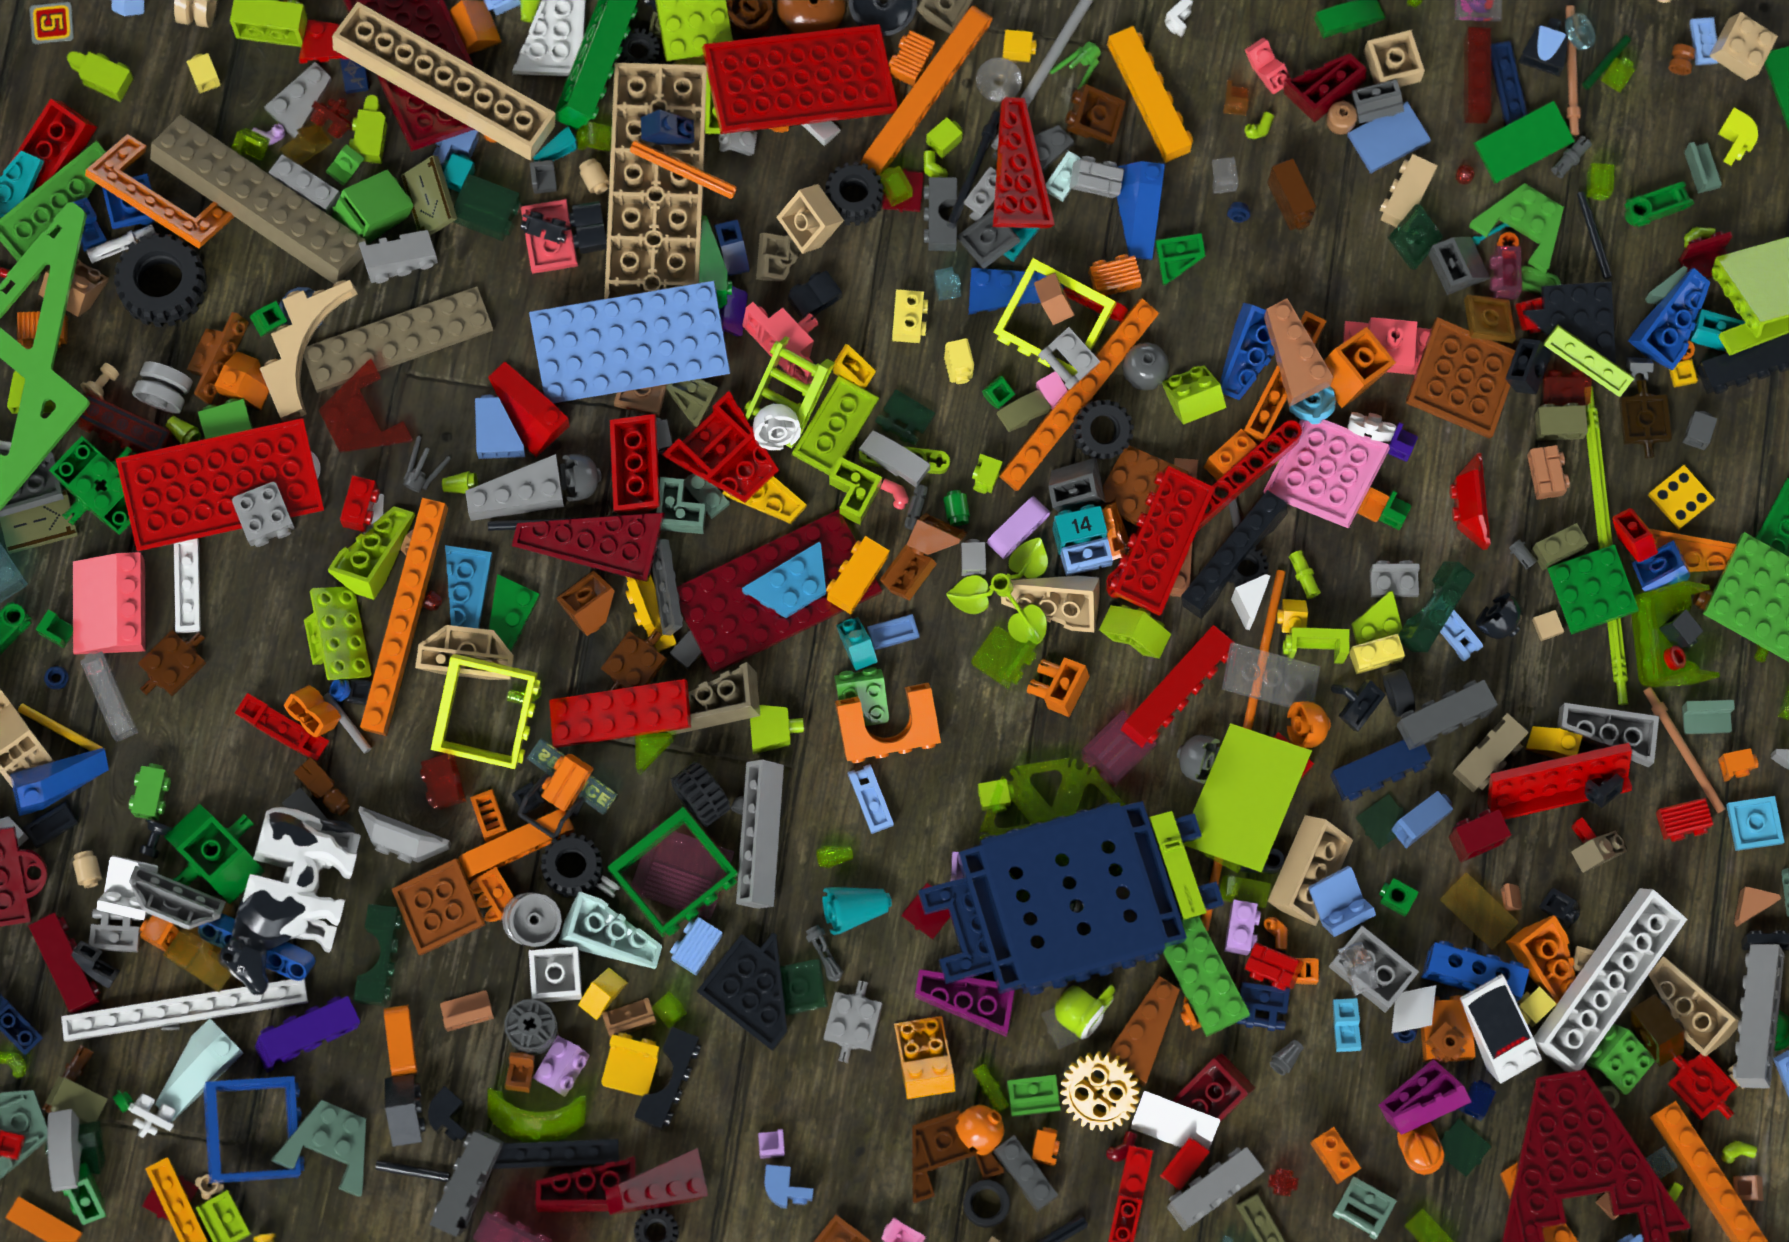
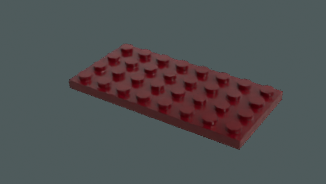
[343,0,475,151]
[677,510,882,674]

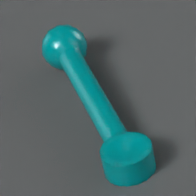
[1472,223,1510,246]

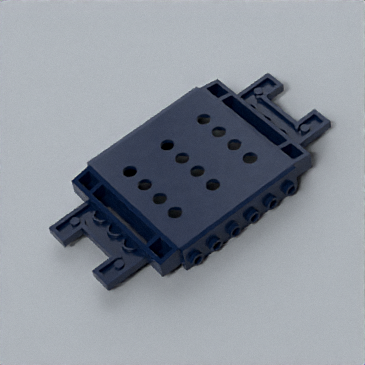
[918,801,1224,996]

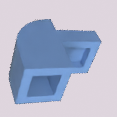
[433,130,480,167]
[765,1165,813,1209]

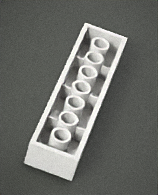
[1533,888,1687,1072]

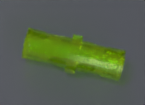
[972,1064,1010,1113]

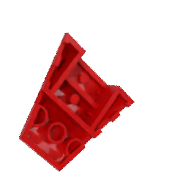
[662,391,779,503]

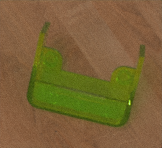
[1631,581,1720,687]

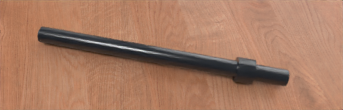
[947,111,1000,228]

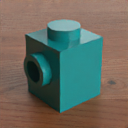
[442,154,475,194]

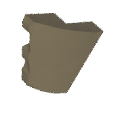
[756,232,800,281]

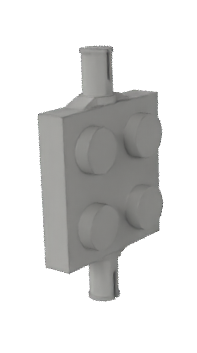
[823,981,883,1063]

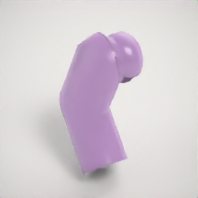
[250,124,285,145]

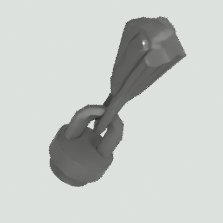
[806,925,844,982]

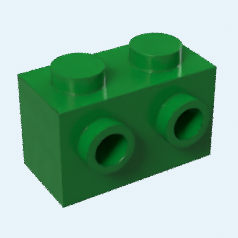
[62,1162,106,1225]

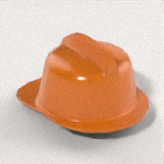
[1397,1122,1444,1175]

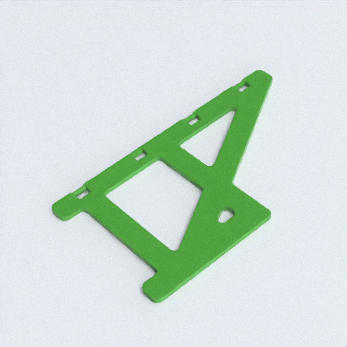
[0,202,90,510]

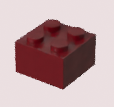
[1449,809,1511,863]

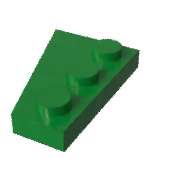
[489,574,540,652]

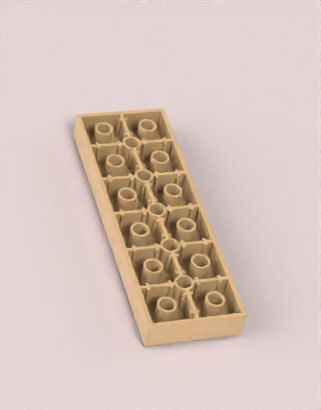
[604,63,707,299]

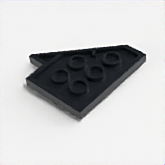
[1523,282,1616,364]
[697,933,788,1051]

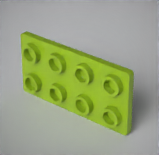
[304,587,371,680]

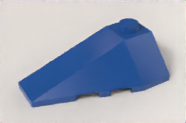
[1628,268,1710,370]

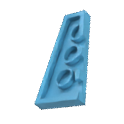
[445,545,492,629]

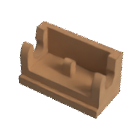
[602,998,657,1039]

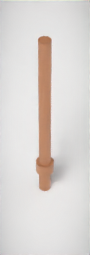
[1566,5,1581,136]
[1643,687,1726,814]

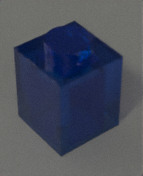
[1459,1080,1496,1121]

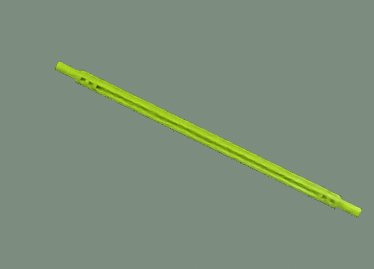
[1583,386,1628,705]

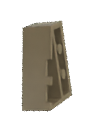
[1452,713,1529,793]

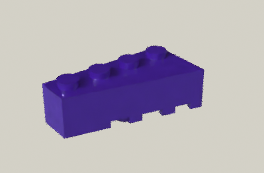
[254,996,360,1073]

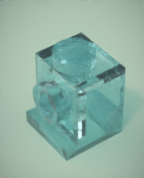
[934,267,961,301]

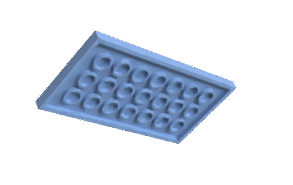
[529,281,731,403]

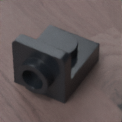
[1584,774,1624,808]
[1539,888,1581,929]

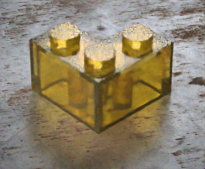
[163,931,232,992]

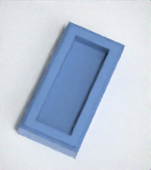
[867,614,919,651]

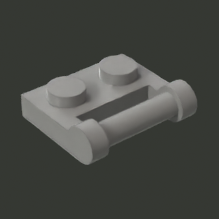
[1038,327,1100,390]

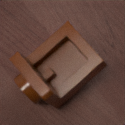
[505,1052,535,1093]

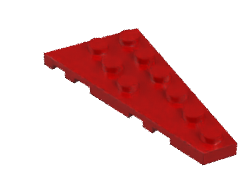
[993,97,1055,228]

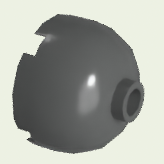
[1122,342,1169,391]
[560,454,601,502]
[1177,735,1220,784]

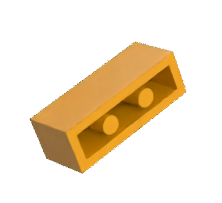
[826,536,890,614]

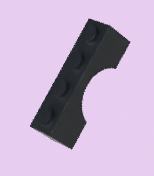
[634,1027,702,1131]

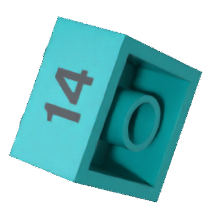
[1052,505,1108,555]

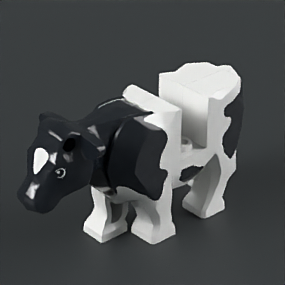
[218,807,361,995]

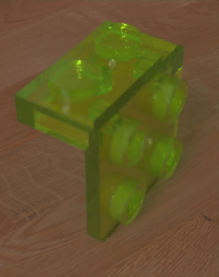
[971,626,1037,690]

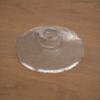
[976,58,1022,102]

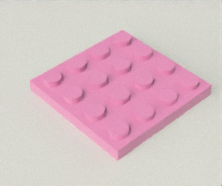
[1263,419,1390,528]

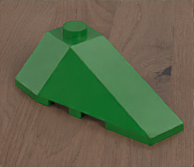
[699,216,732,309]

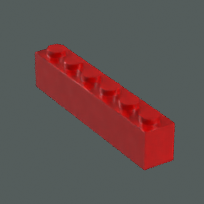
[1121,625,1235,748]

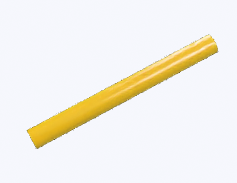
[18,703,105,751]

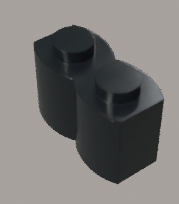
[569,201,607,254]
[788,271,842,319]

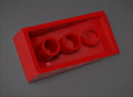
[2,99,97,194]

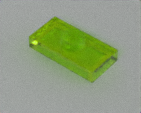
[1404,1208,1454,1242]

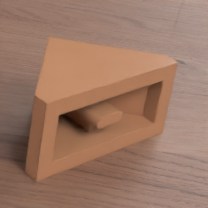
[1034,273,1075,325]
[1734,886,1782,927]

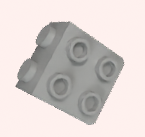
[232,482,295,547]

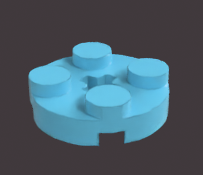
[1289,386,1336,424]

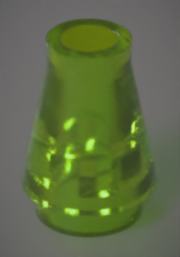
[816,845,853,869]

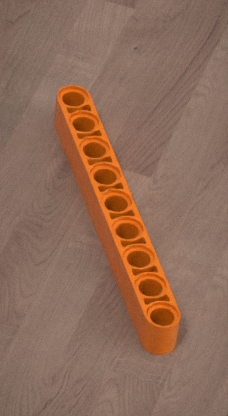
[860,5,993,177]

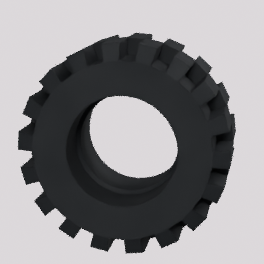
[825,162,883,226]
[1071,400,1134,459]
[671,761,730,827]
[541,833,603,898]

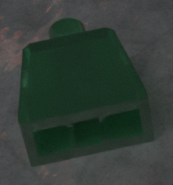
[45,1121,106,1174]

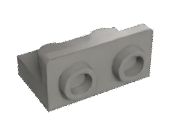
[964,167,996,221]
[1370,560,1420,597]

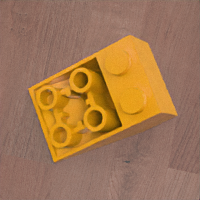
[894,1016,955,1099]

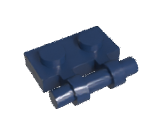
[1236,982,1290,1031]

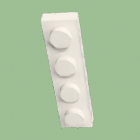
[174,538,201,633]

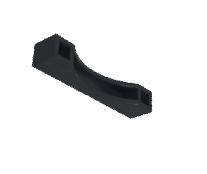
[1181,490,1288,620]

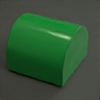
[982,376,1015,409]

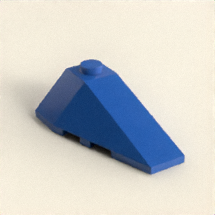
[1117,161,1165,260]
[1220,303,1275,400]
[10,748,109,816]

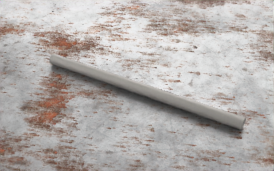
[991,0,1093,151]

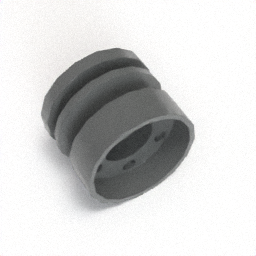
[504,999,558,1055]

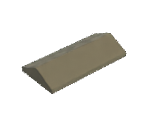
[916,0,972,34]

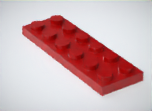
[549,679,691,748]

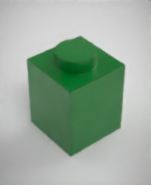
[250,301,287,337]

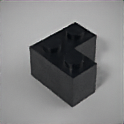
[384,1074,426,1146]

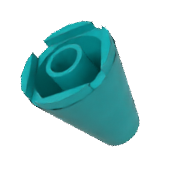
[822,887,892,935]

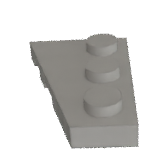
[264,62,332,141]

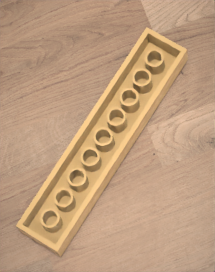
[332,2,556,161]

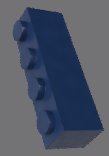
[1330,740,1431,802]

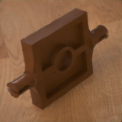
[601,629,668,691]
[138,630,206,697]

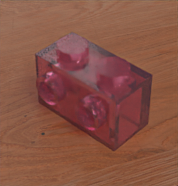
[1489,246,1522,299]

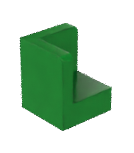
[1379,491,1411,531]
[36,609,73,648]

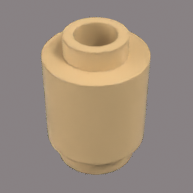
[579,158,610,195]
[73,851,102,888]

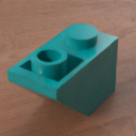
[836,617,878,670]

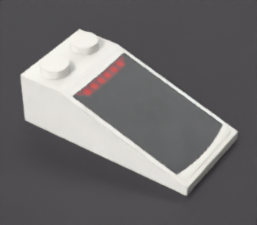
[1460,974,1542,1084]

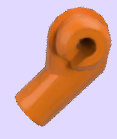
[1264,917,1288,951]

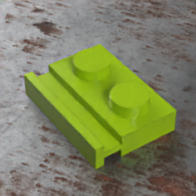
[196,1190,251,1242]

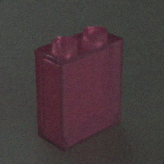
[1081,710,1157,787]

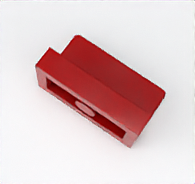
[1160,1136,1210,1190]

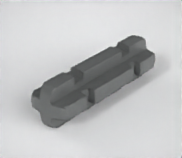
[904,484,928,530]

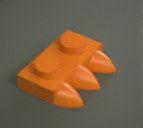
[469,867,514,922]

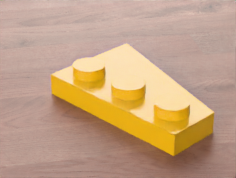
[723,476,807,524]

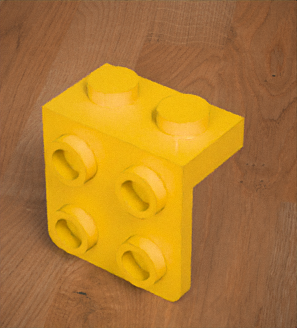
[601,1032,660,1096]

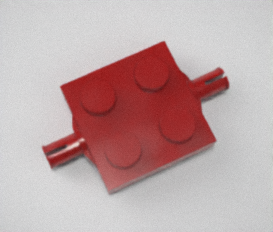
[1667,1053,1737,1120]

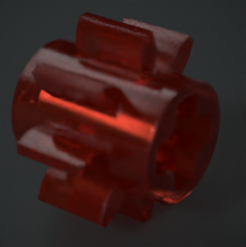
[1268,1169,1299,1196]

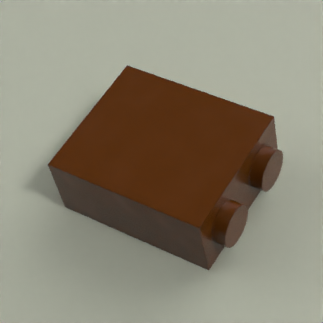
[1267,158,1316,231]

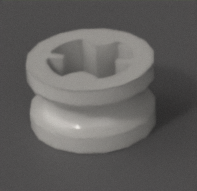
[596,876,620,898]

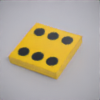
[1648,465,1715,530]

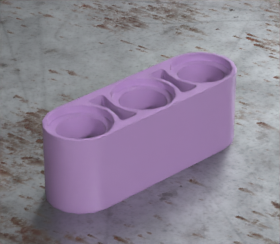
[986,496,1051,559]

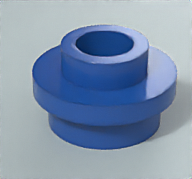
[329,679,351,702]

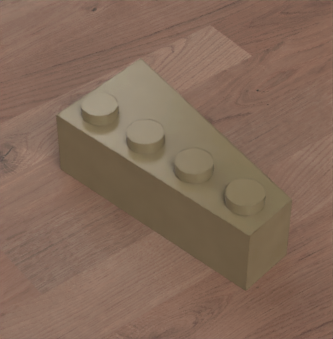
[667,662,760,735]

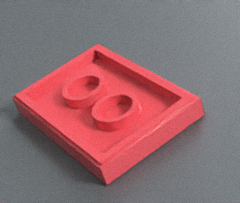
[521,199,578,274]

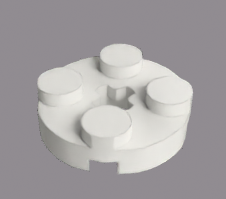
[1348,412,1396,442]

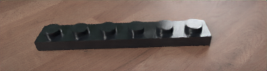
[493,1139,619,1169]

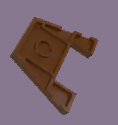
[912,1110,1004,1204]

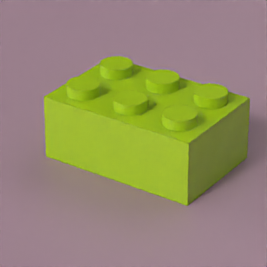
[230,0,308,47]

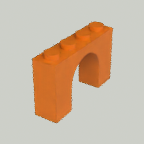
[835,683,941,763]

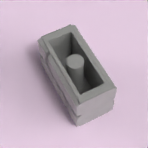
[1069,156,1124,198]

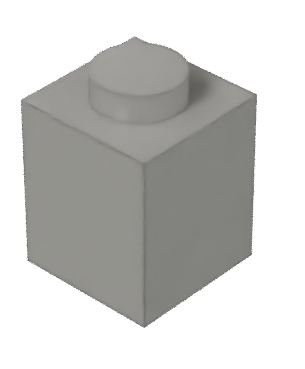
[961,539,986,576]

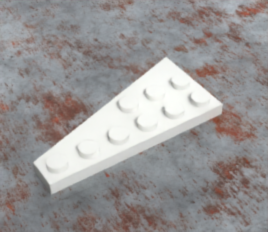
[512,0,586,76]

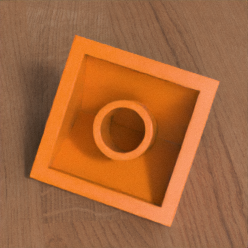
[449,0,501,54]

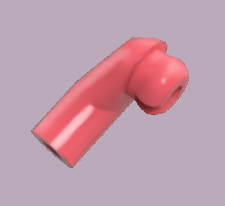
[880,478,909,510]

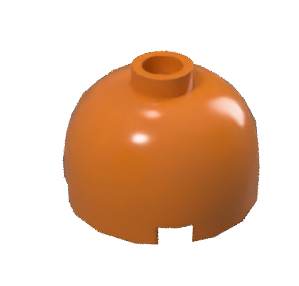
[1287,701,1331,748]
[956,1105,1004,1155]

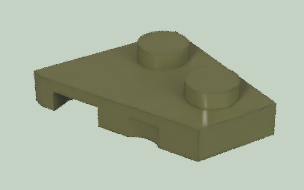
[666,379,718,428]

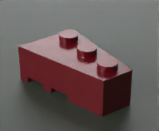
[1284,53,1366,123]

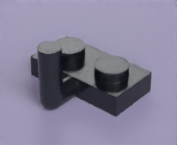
[1331,679,1386,732]

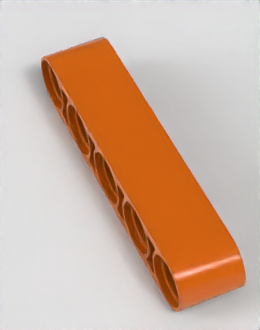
[458,809,575,881]

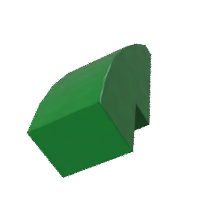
[1314,0,1385,39]

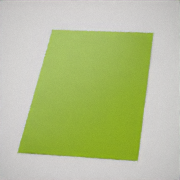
[1183,723,1312,872]

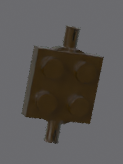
[1619,380,1672,458]

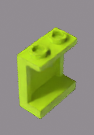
[1283,627,1349,664]

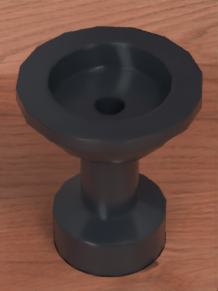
[139,819,174,859]

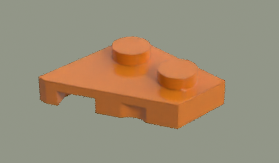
[1102,502,1130,560]

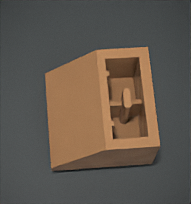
[39,259,109,317]

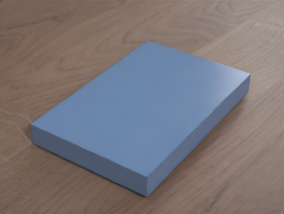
[1347,102,1431,173]

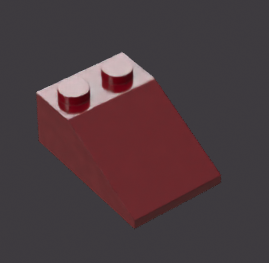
[1172,1053,1255,1124]

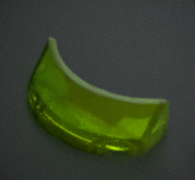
[487,1088,587,1142]

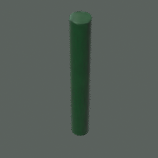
[1582,35,1631,90]

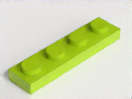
[1544,324,1634,397]

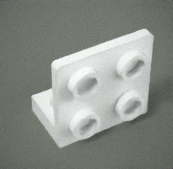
[97,856,158,920]

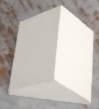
[1231,574,1270,630]

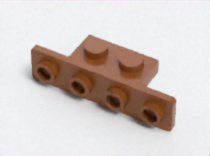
[187,312,249,404]

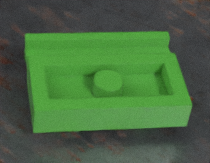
[1007,1075,1060,1117]

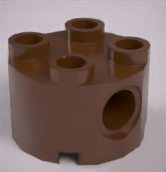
[727,0,773,39]

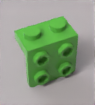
[834,667,889,726]
[1586,1024,1654,1095]

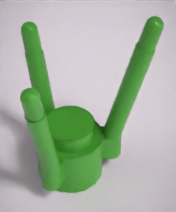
[1050,42,1101,89]

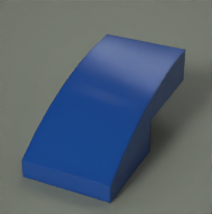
[73,197,106,252]

